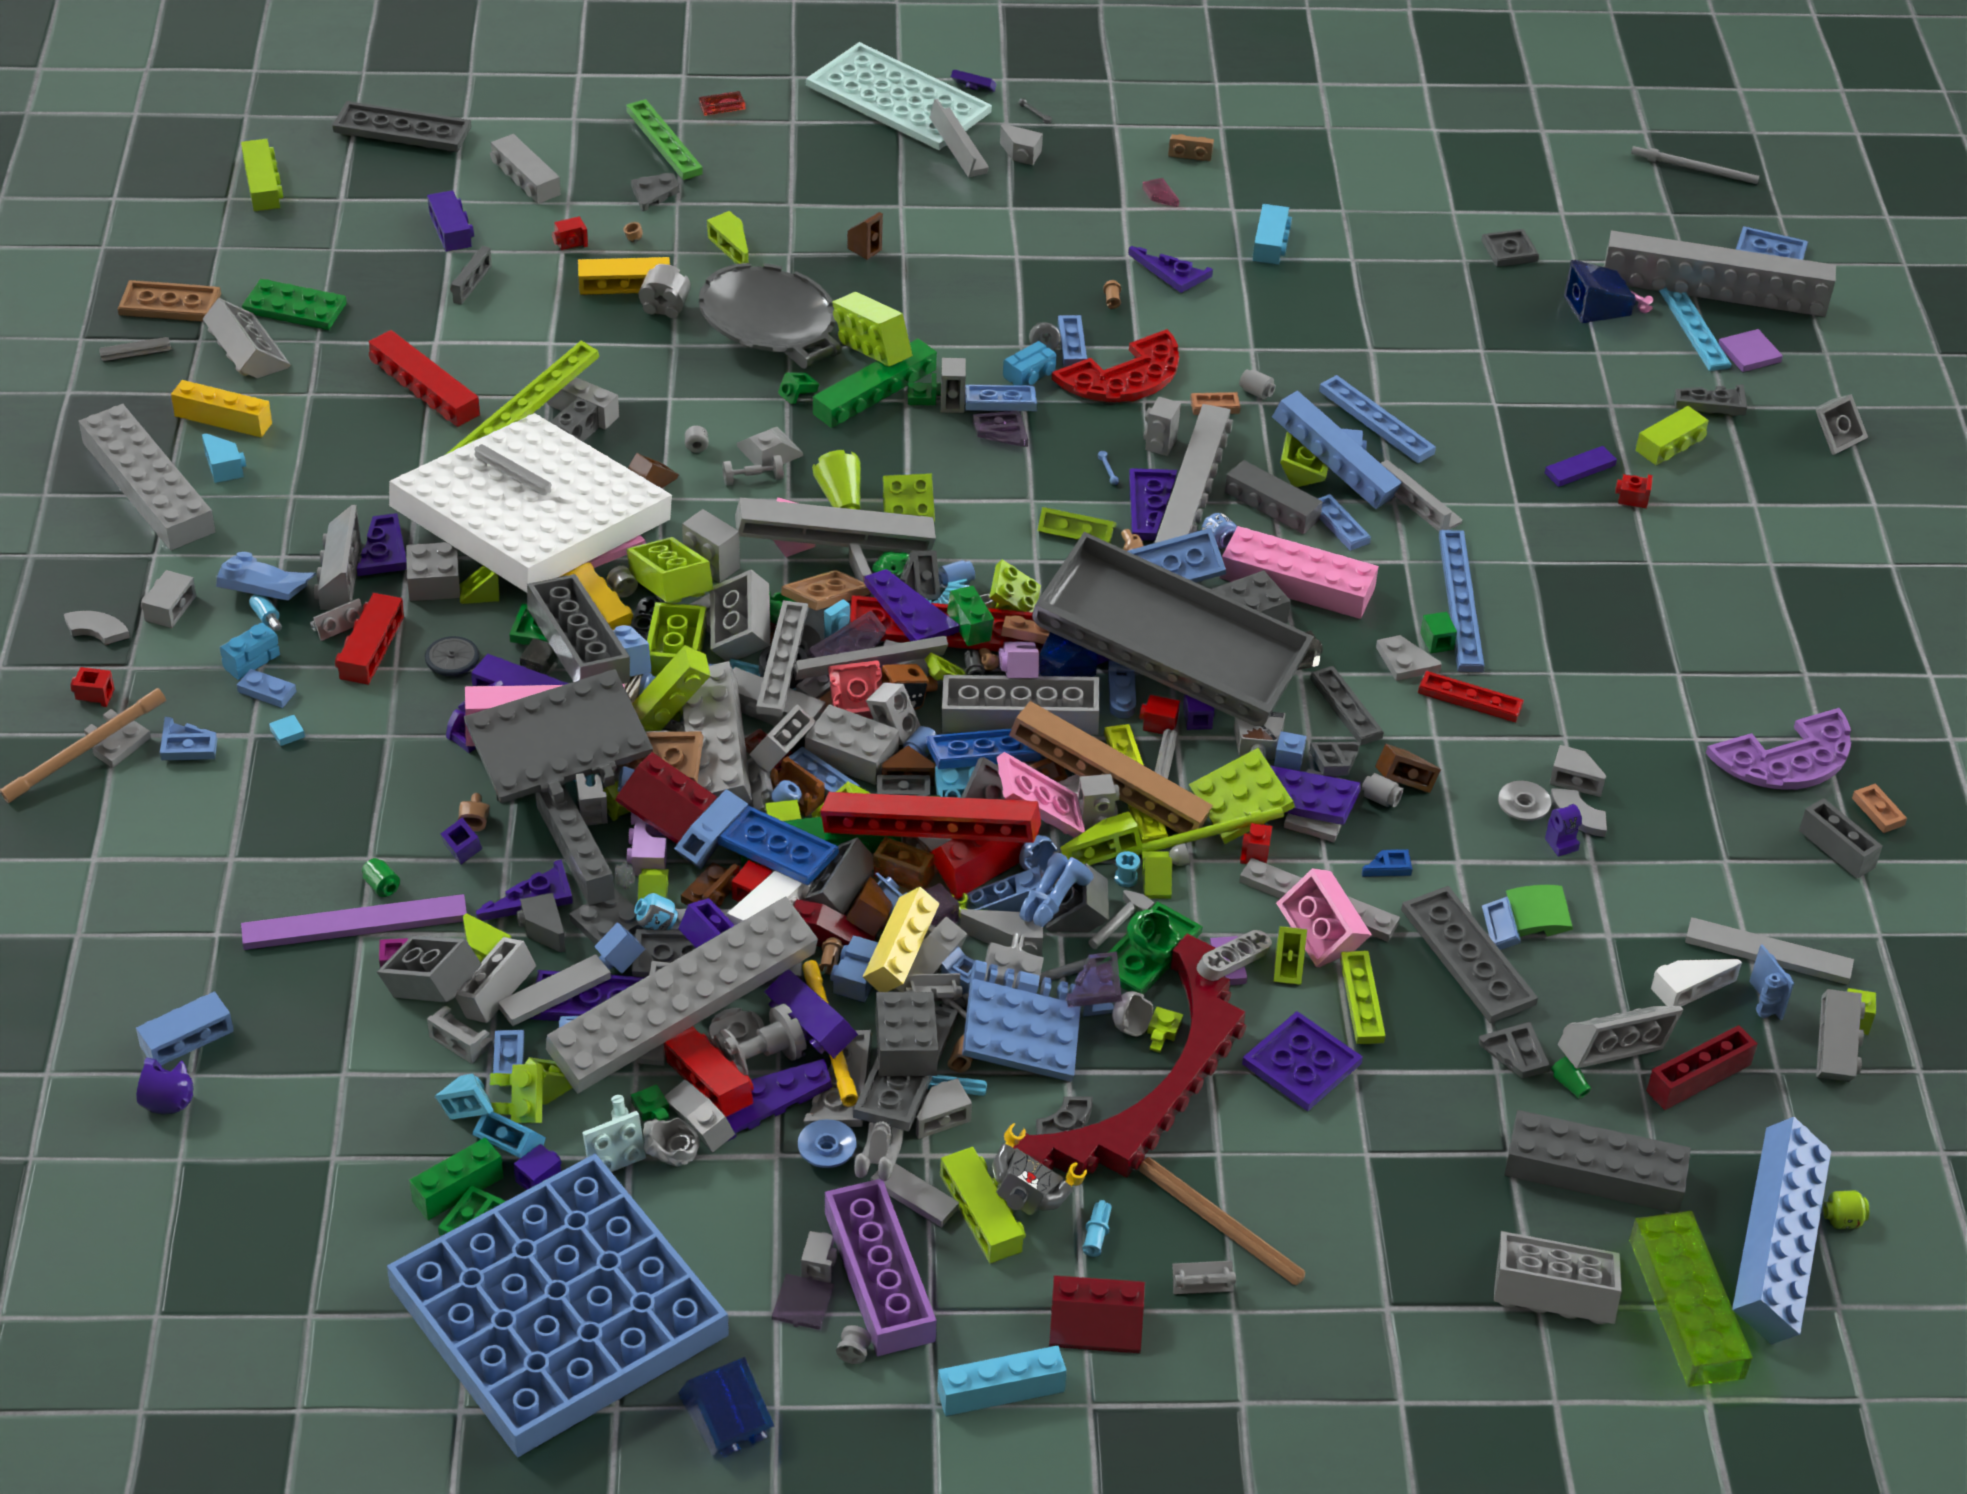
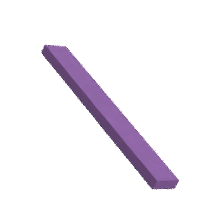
[241,894,467,950]

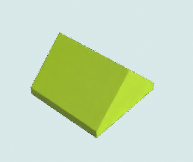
[1280,431,1328,487]

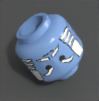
[1201,513,1237,549]

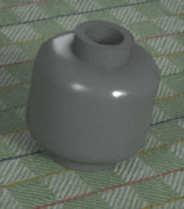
[1029,322,1061,350]

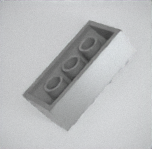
[203,298,291,378]
[314,505,361,610]
[1558,1006,1683,1069]

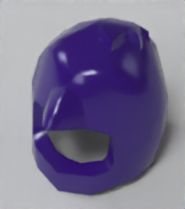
[136,1057,194,1115]

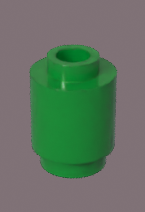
[362,858,400,897]

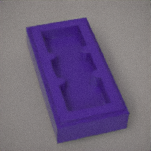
[951,69,997,91]

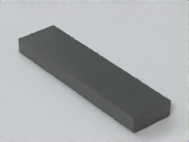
[1310,666,1384,745]

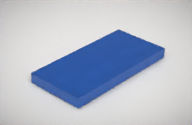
[926,729,1042,769]
[718,806,839,886]

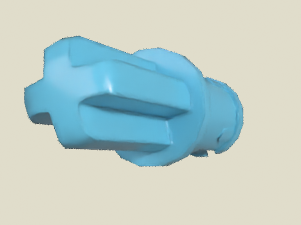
[1082,1200,1112,1257]

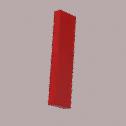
[1418,671,1524,723]

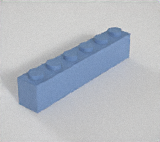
[1272,391,1402,509]

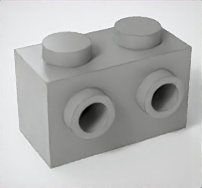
[1143,397,1181,456]
[1078,774,1119,831]

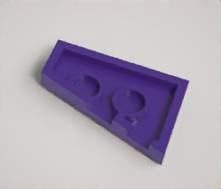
[357,513,407,576]

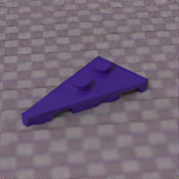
[1128,246,1213,293]
[476,859,573,921]

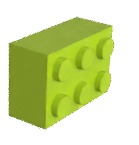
[647,602,707,677]

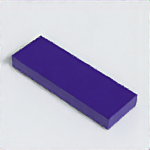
[1545,446,1617,487]

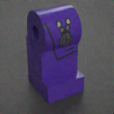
[1545,804,1582,857]

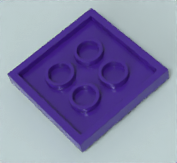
[1242,1011,1363,1111]

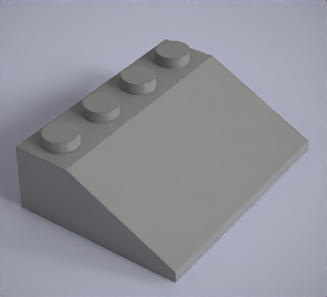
[1494,1231,1621,1324]

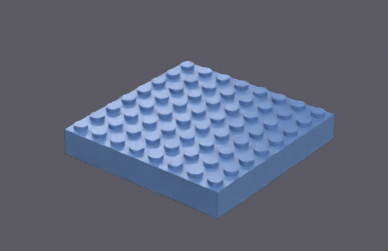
[387,1153,729,1458]

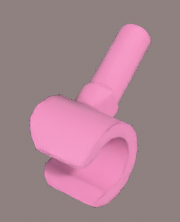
[1628,291,1653,313]

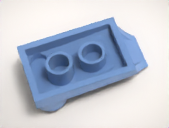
[216,552,316,600]

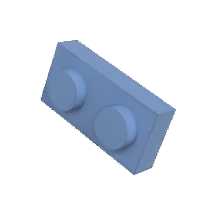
[237,669,296,708]
[493,1030,524,1073]

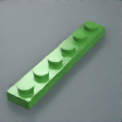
[626,99,703,180]

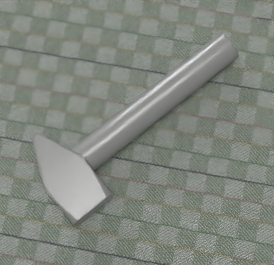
[1089,890,1155,949]

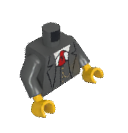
[992,1124,1087,1215]

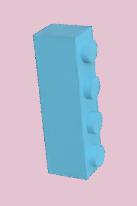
[937,1346,1067,1416]

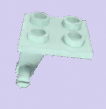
[582,1095,646,1172]

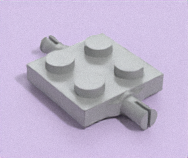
[984,933,1044,988]

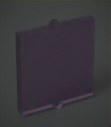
[772,1274,834,1330]

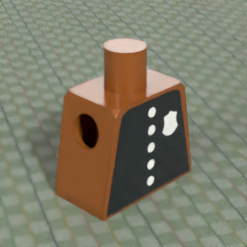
[881,664,938,710]

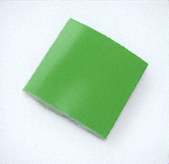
[1506,885,1573,937]

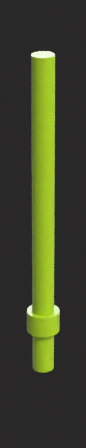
[1133,807,1284,856]

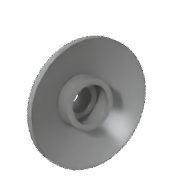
[1498,781,1551,821]

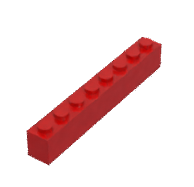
[820,792,1041,843]

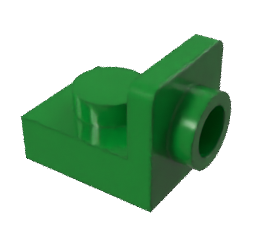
[778,373,820,404]
[908,373,941,405]

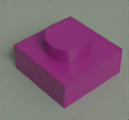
[379,938,408,968]

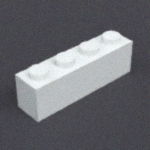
[727,871,814,925]

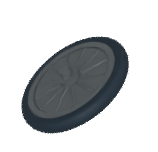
[425,636,479,676]

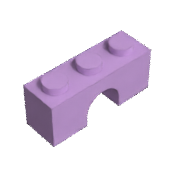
[999,642,1039,678]
[627,812,667,876]

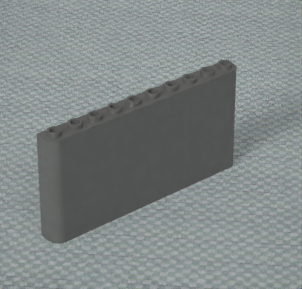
[1032,532,1314,726]

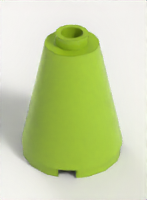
[812,450,861,510]

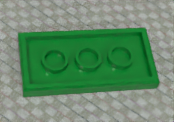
[1095,901,1203,995]

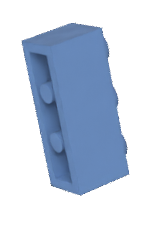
[136,991,234,1065]

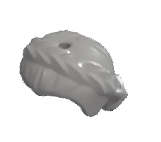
[643,1118,700,1167]

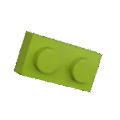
[924,652,965,681]

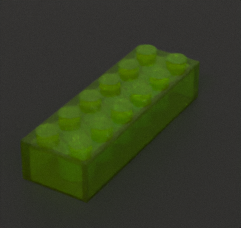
[1629,1211,1753,1387]

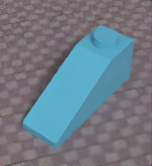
[435,1074,493,1120]

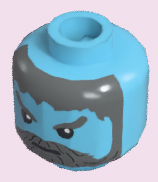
[634,893,678,930]

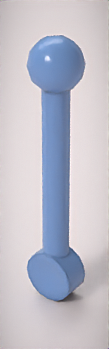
[1098,451,1119,485]

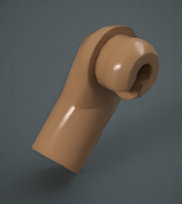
[978,648,999,672]

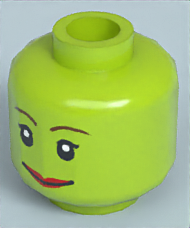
[1823,1190,1870,1229]

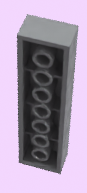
[79,404,215,551]

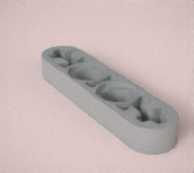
[1197,930,1272,981]

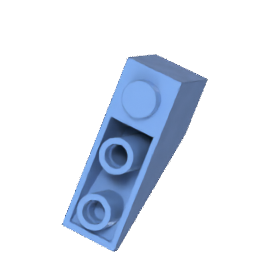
[674,789,748,870]
[967,866,1053,912]

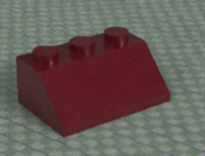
[615,752,717,844]
[1049,1275,1145,1354]

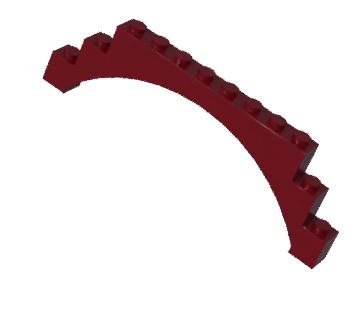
[1013,933,1247,1178]

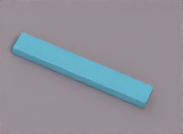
[1659,286,1732,371]

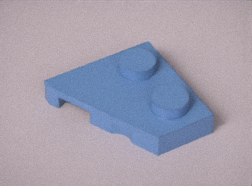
[160,717,217,760]

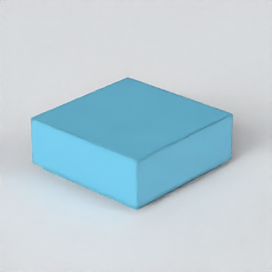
[269,715,305,746]

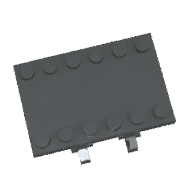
[464,669,653,804]

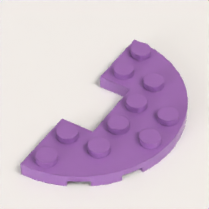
[1706,708,1851,790]

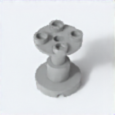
[714,1004,806,1075]

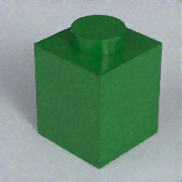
[1420,612,1457,654]

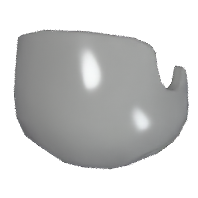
[1112,991,1153,1037]

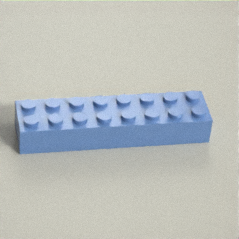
[1732,1117,1831,1345]

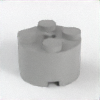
[639,264,691,318]

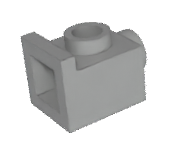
[801,1231,838,1283]

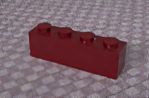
[1646,1025,1758,1110]

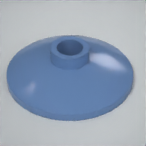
[798,1119,856,1168]

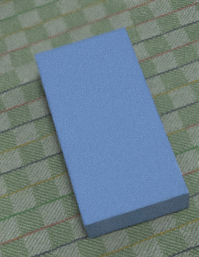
[1482,897,1521,950]

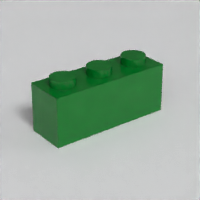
[409,1137,504,1220]

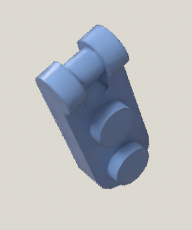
[1108,660,1136,719]

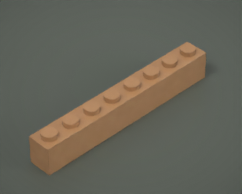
[1009,701,1213,834]

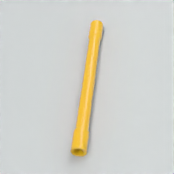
[802,960,859,1107]

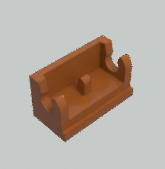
[770,756,825,817]

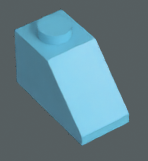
[202,433,246,483]

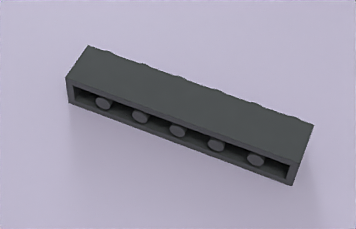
[535,784,615,906]

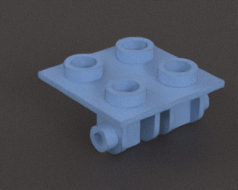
[1749,944,1794,1020]

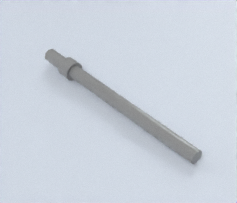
[1631,146,1760,184]

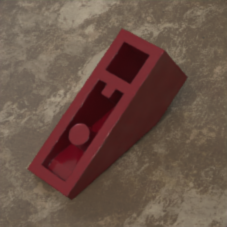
[794,899,877,947]

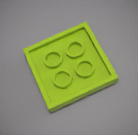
[1189,748,1295,844]

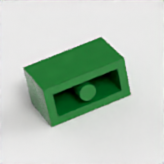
[947,585,994,646]

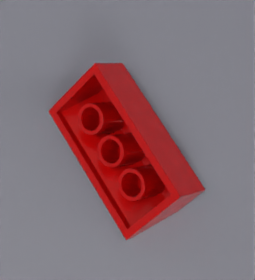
[928,830,1039,900]

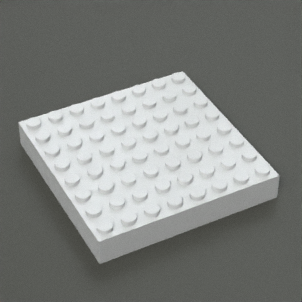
[389,413,672,593]

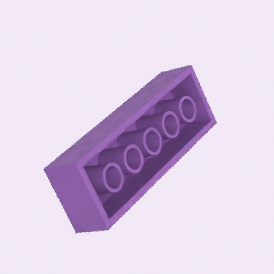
[825,1179,936,1356]

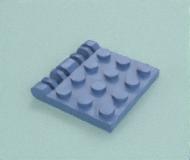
[962,960,1084,1082]

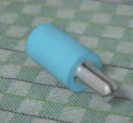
[249,594,282,631]

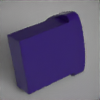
[446,709,476,753]

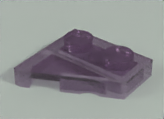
[973,411,1028,447]
[1067,952,1122,1007]

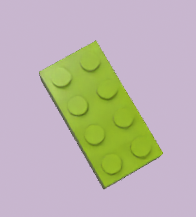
[832,291,913,366]
[626,537,714,603]

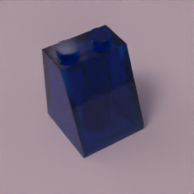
[1564,260,1636,324]
[1038,632,1098,677]
[678,1357,775,1457]

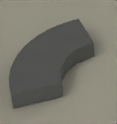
[1036,1096,1093,1135]

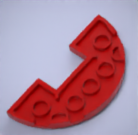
[1052,329,1179,402]

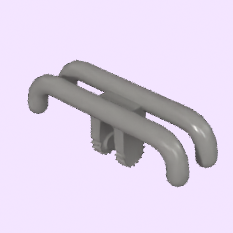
[855,1121,904,1181]

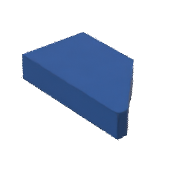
[1362,849,1412,877]

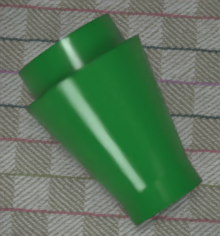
[1551,1056,1592,1099]

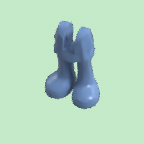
[1019,853,1094,927]

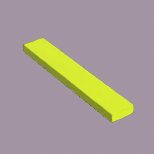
[1104,724,1168,844]

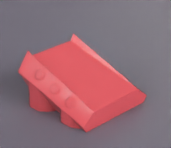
[828,660,882,719]

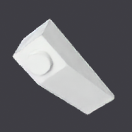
[1651,959,1742,1006]

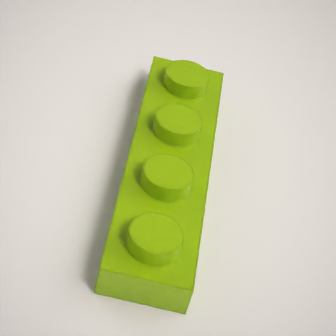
[1340,951,1385,1044]

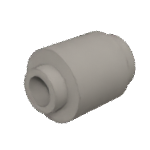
[1239,369,1276,399]
[1362,773,1403,807]

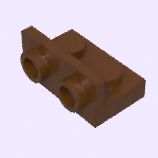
[681,862,739,908]

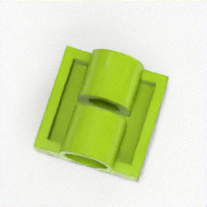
[883,473,935,523]
[989,559,1041,612]

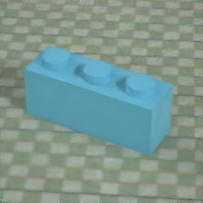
[1253,204,1292,265]

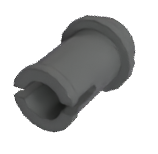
[964,650,985,675]

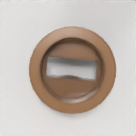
[623,222,643,242]

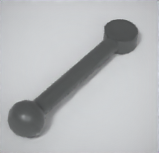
[1019,98,1052,124]

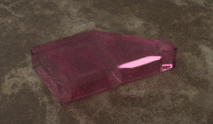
[1142,178,1180,207]

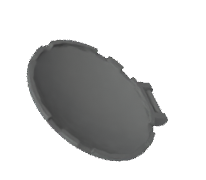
[699,263,842,368]

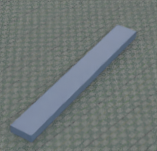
[1439,530,1484,672]

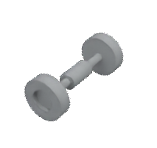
[722,455,784,486]

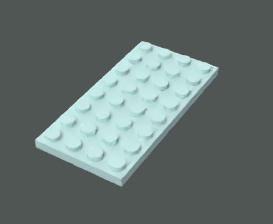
[806,42,992,150]

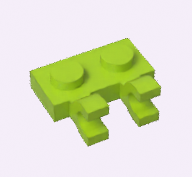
[490,1064,543,1124]

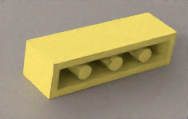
[863,887,939,992]

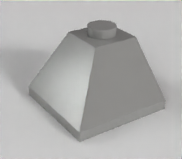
[1816,394,1868,455]
[737,427,803,473]

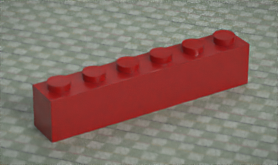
[368,330,480,427]

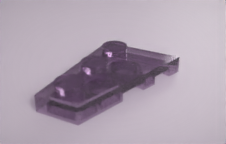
[809,610,886,678]

